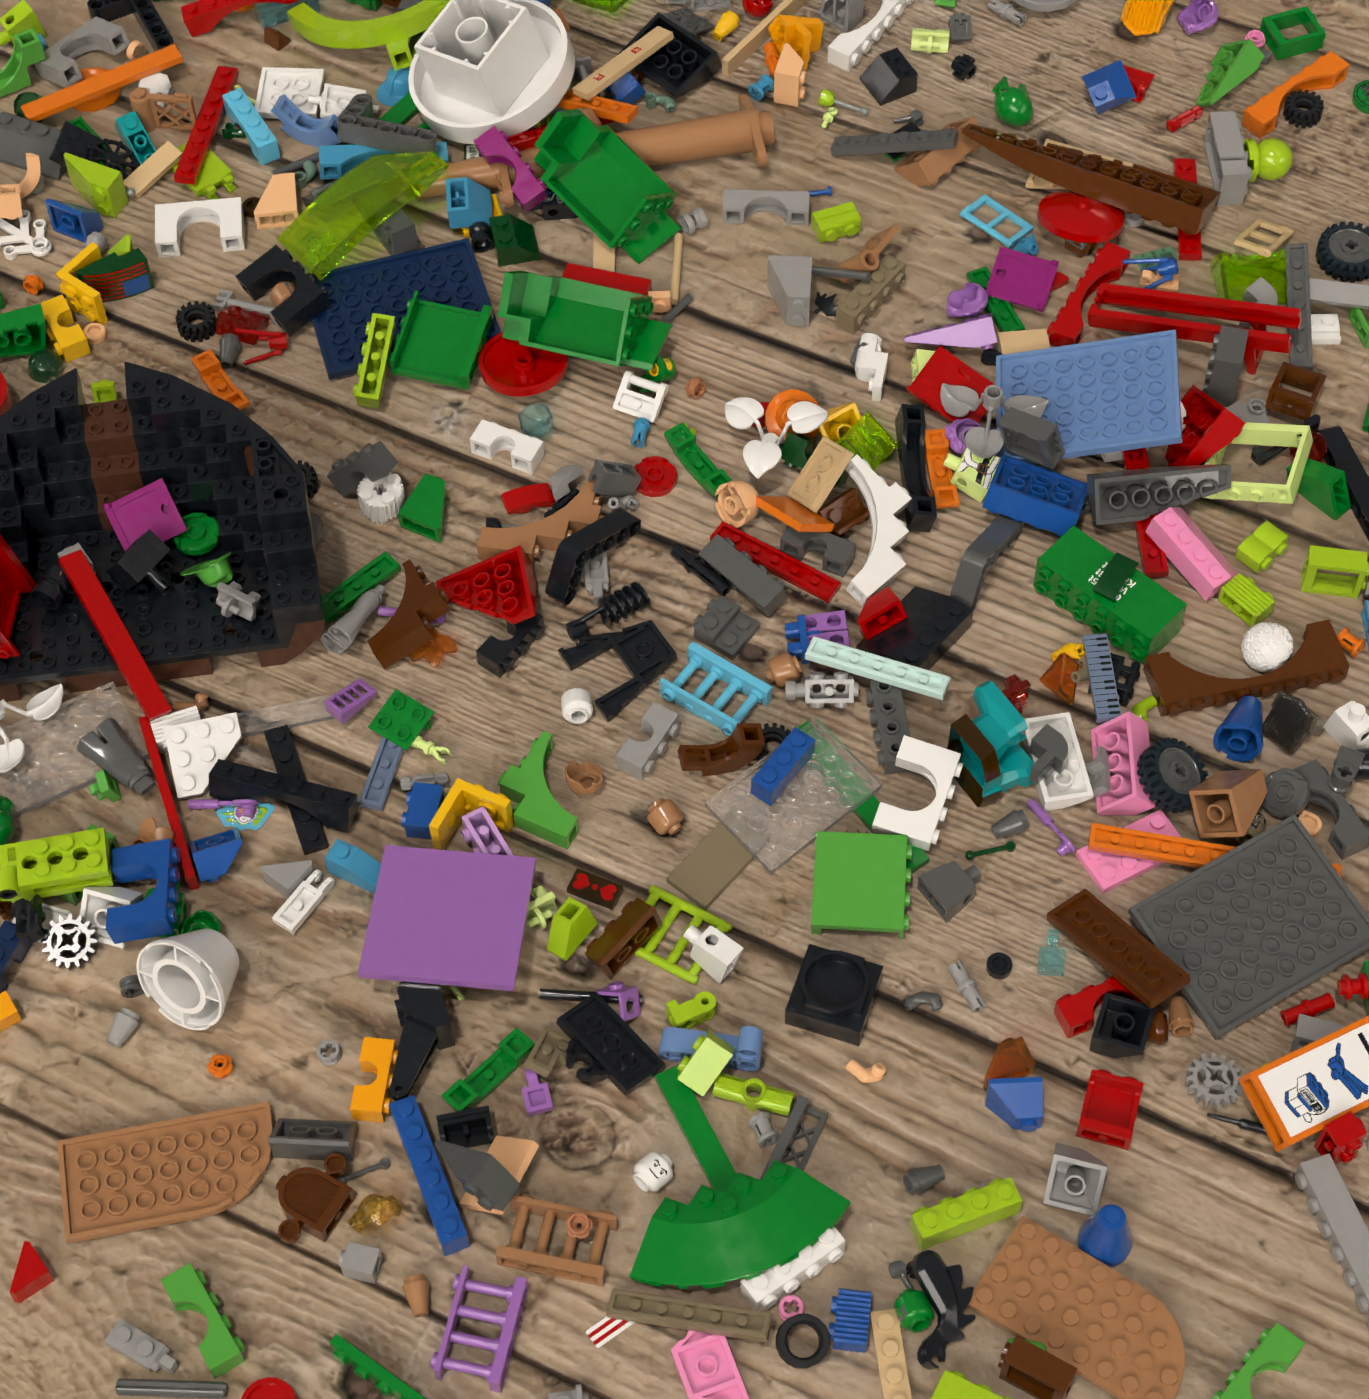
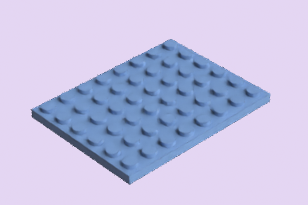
[996,330,1183,463]

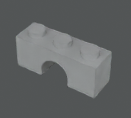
[616,702,681,781]

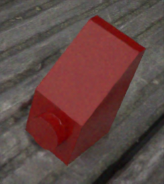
[857,587,907,641]

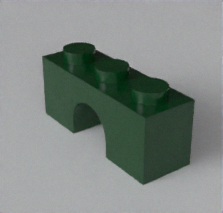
[781,431,852,487]

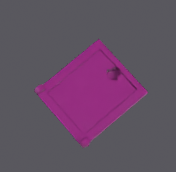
[986,246,1059,312]
[103,478,188,551]

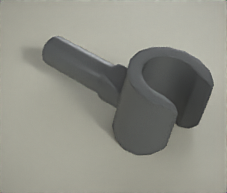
[893,110,924,126]
[888,1261,915,1290]

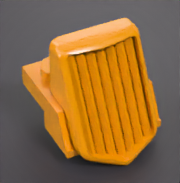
[1120,0,1175,36]
[768,14,824,70]

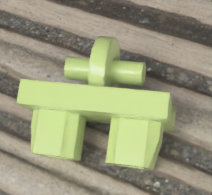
[911,28,950,54]
[526,885,557,930]

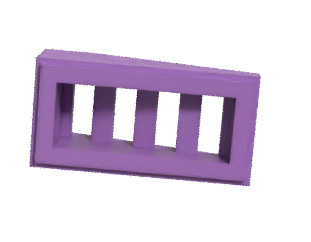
[324,678,378,724]

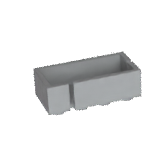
[1203,111,1252,205]

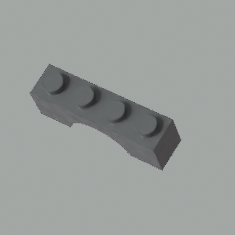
[1293,759,1369,860]

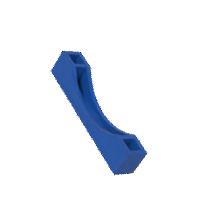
[389,1095,470,1257]

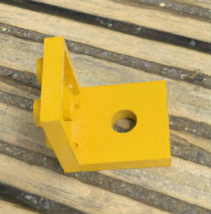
[55,242,108,326]
[429,778,514,850]

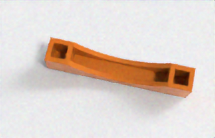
[1242,51,1350,139]

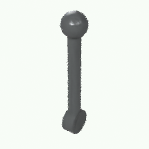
[337,1158,390,1184]

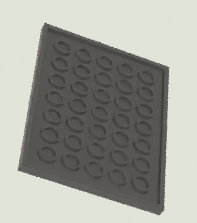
[1127,814,1369,1040]

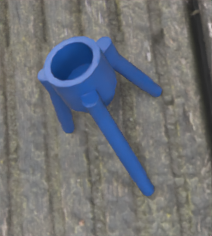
[1122,256,1179,289]

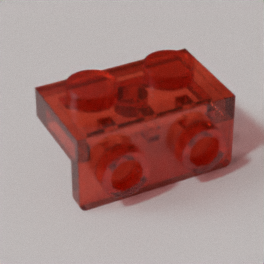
[216,305,269,345]

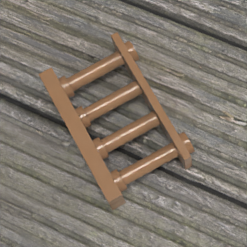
[495,1194,618,1287]

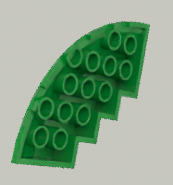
[629,1160,851,1289]

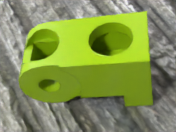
[666,991,716,1029]

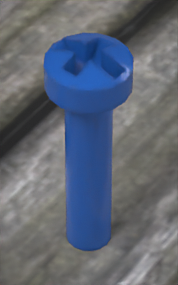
[807,186,833,196]

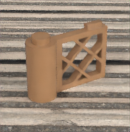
[129,88,197,133]
[837,224,900,284]

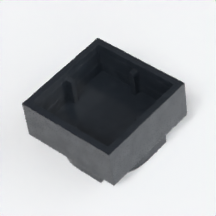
[785,944,883,1046]

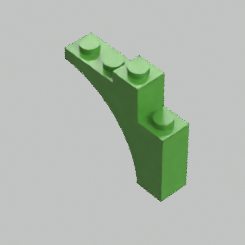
[498,731,579,850]

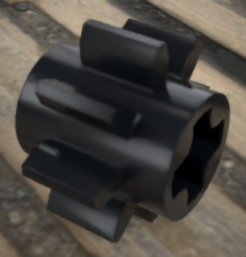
[951,53,977,81]

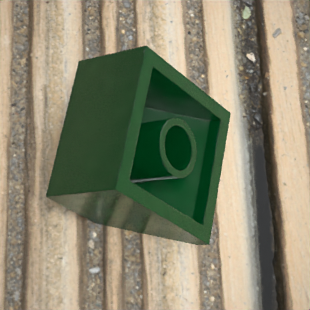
[489,214,541,267]

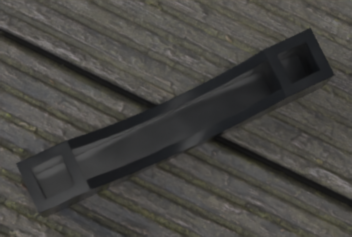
[895,404,937,532]
[209,759,358,832]

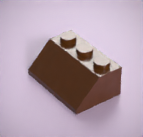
[585,897,663,980]

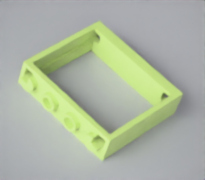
[1205,422,1313,504]

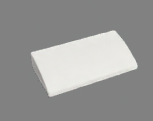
[1022,712,1094,812]

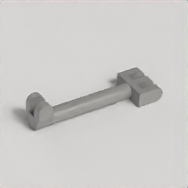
[211,289,279,327]

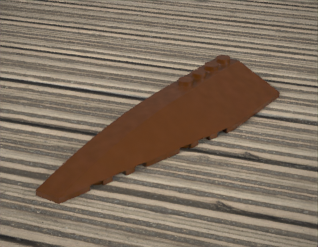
[961,124,1221,235]

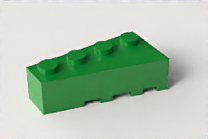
[0,303,46,358]

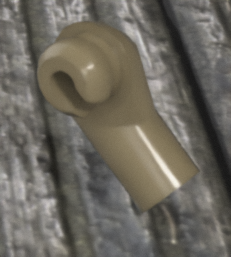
[1071,656,1089,683]

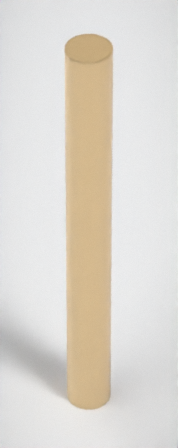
[670,233,683,305]

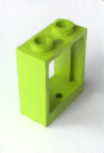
[1300,545,1369,599]

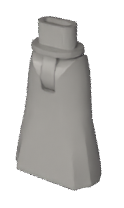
[320,585,386,655]

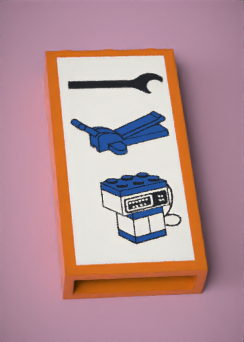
[1238,1015,1369,1152]

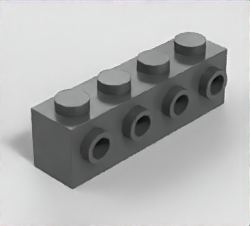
[698,534,788,617]
[865,679,912,775]

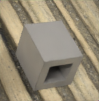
[338,1242,383,1284]

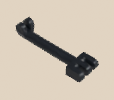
[1251,414,1321,466]

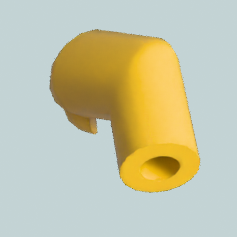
[1051,643,1085,663]

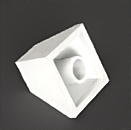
[80,887,143,949]

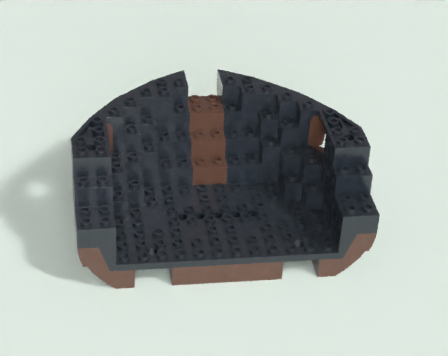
[0,362,324,702]

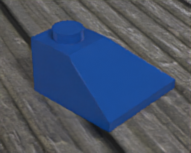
[1082,60,1137,115]
[45,198,103,243]
[189,827,242,882]
[984,1077,1043,1132]

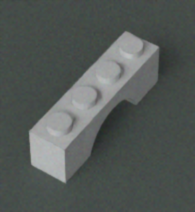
[723,189,809,226]

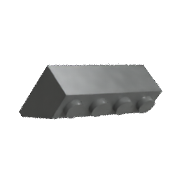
[0,111,67,181]

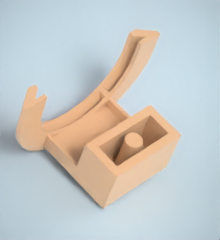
[0,153,41,219]

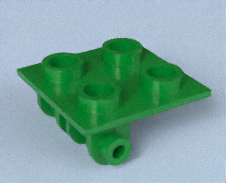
[368,689,435,751]

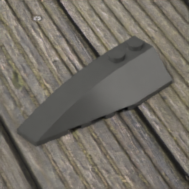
[1087,464,1231,525]

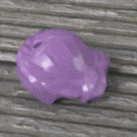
[1176,0,1219,34]
[946,282,988,317]
[945,418,984,455]

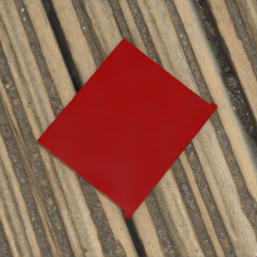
[906,345,995,423]

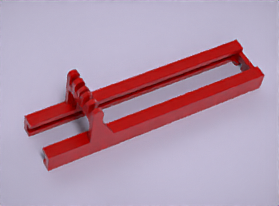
[1087,283,1301,375]

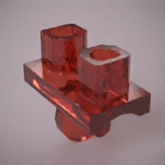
[996,674,1031,714]

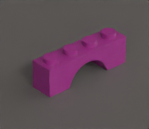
[474,126,547,213]

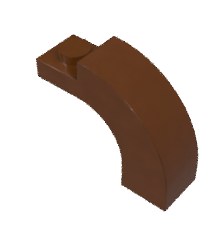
[678,723,765,776]

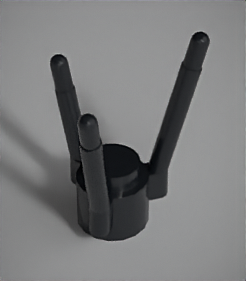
[565,605,619,642]

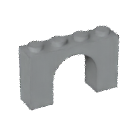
[35,17,130,88]

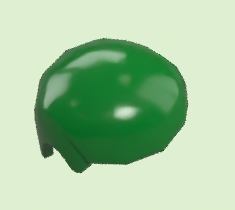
[180,910,221,934]

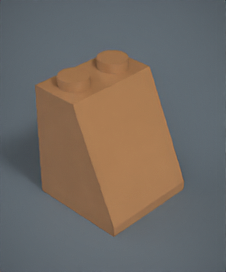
[1189,769,1268,838]

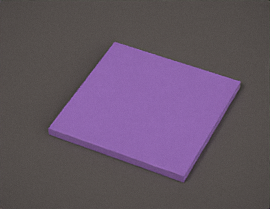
[358,845,536,991]

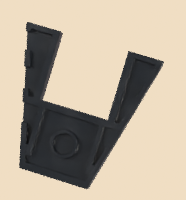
[558,620,677,722]

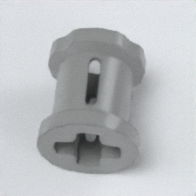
[748,1112,780,1148]

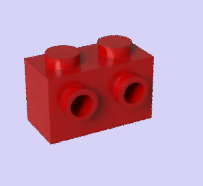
[1314,1111,1367,1165]

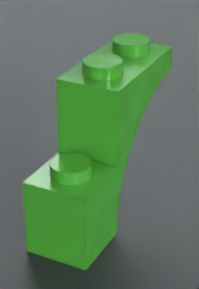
[0,28,46,97]

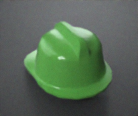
[180,552,233,587]

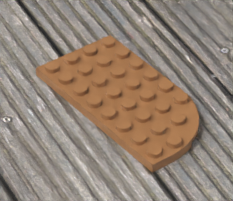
[57,1101,273,1244]
[967,1216,1185,1399]

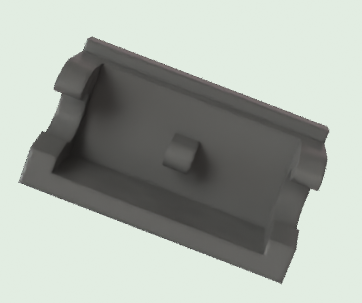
[588,459,642,497]

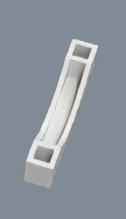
[827,0,913,71]

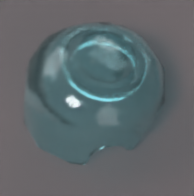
[518,403,554,438]

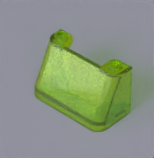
[1210,249,1310,304]

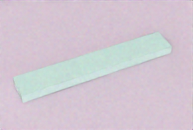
[805,636,951,700]

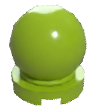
[1244,138,1293,182]

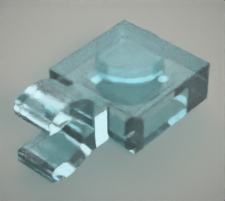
[1037,929,1065,977]

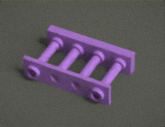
[431,1265,529,1393]

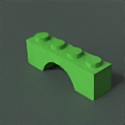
[161,1263,245,1379]
[1212,1322,1305,1399]

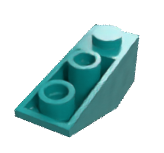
[115,111,157,166]

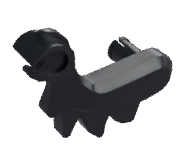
[906,1250,976,1370]

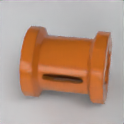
[1337,627,1366,658]

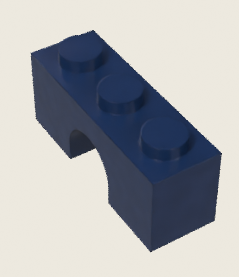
[0,920,33,993]

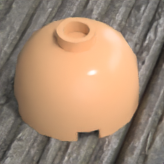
[715,480,760,528]

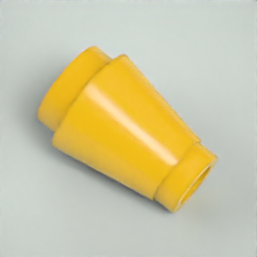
[712,11,740,41]

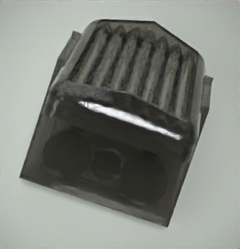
[1263,689,1325,755]

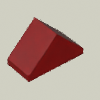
[9,1241,54,1303]

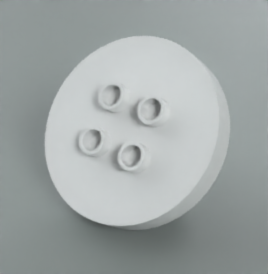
[408,0,575,144]

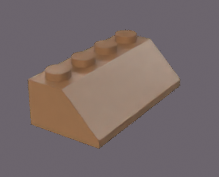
[894,117,980,187]

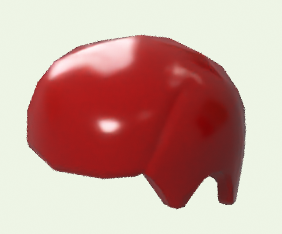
[742,0,774,18]

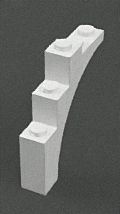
[845,455,912,606]

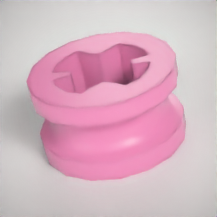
[779,1295,804,1321]

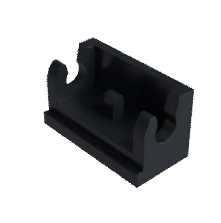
[436,1105,495,1148]

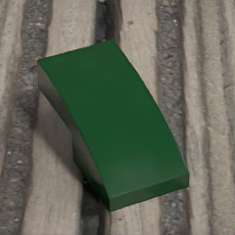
[1093,552,1139,602]

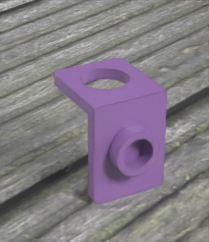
[595,982,641,1021]

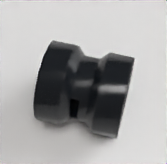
[469,222,493,253]

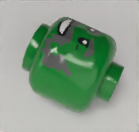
[894,1288,934,1332]

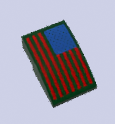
[76,248,155,303]

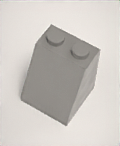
[767,255,812,327]

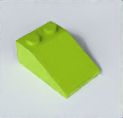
[63,152,129,219]

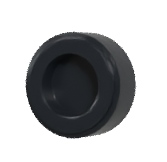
[986,952,1012,979]

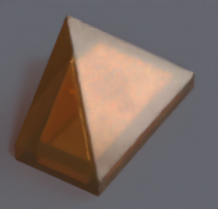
[1039,652,1079,705]

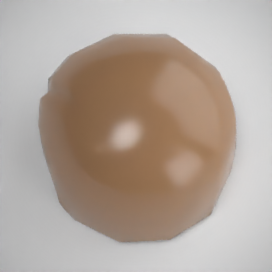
[565,760,603,795]

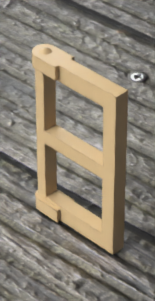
[1234,218,1294,257]

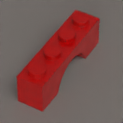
[1054,976,1143,1039]

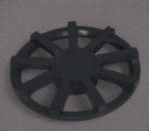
[89,138,137,181]

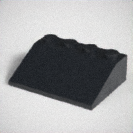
[617,12,722,98]
[856,586,973,670]

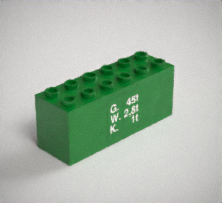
[1033,525,1187,665]

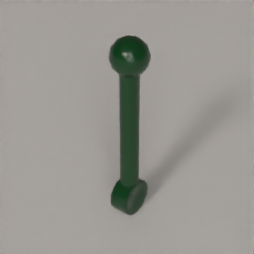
[965,841,1016,860]

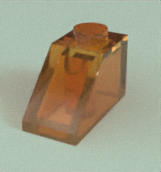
[983,1036,1035,1092]

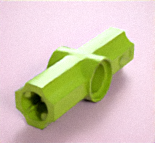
[712,1073,795,1117]

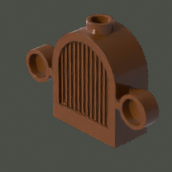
[276,1153,355,1244]

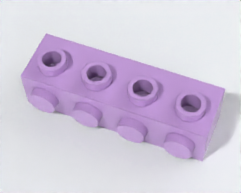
[460,806,531,898]

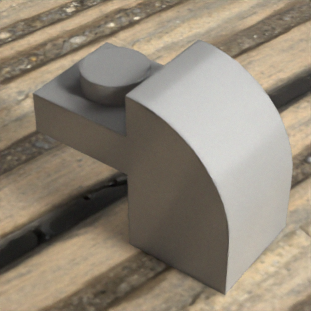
[1239,277,1278,329]

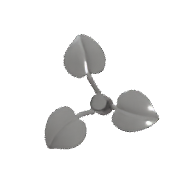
[940,383,1048,458]

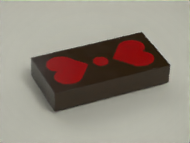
[567,868,623,910]

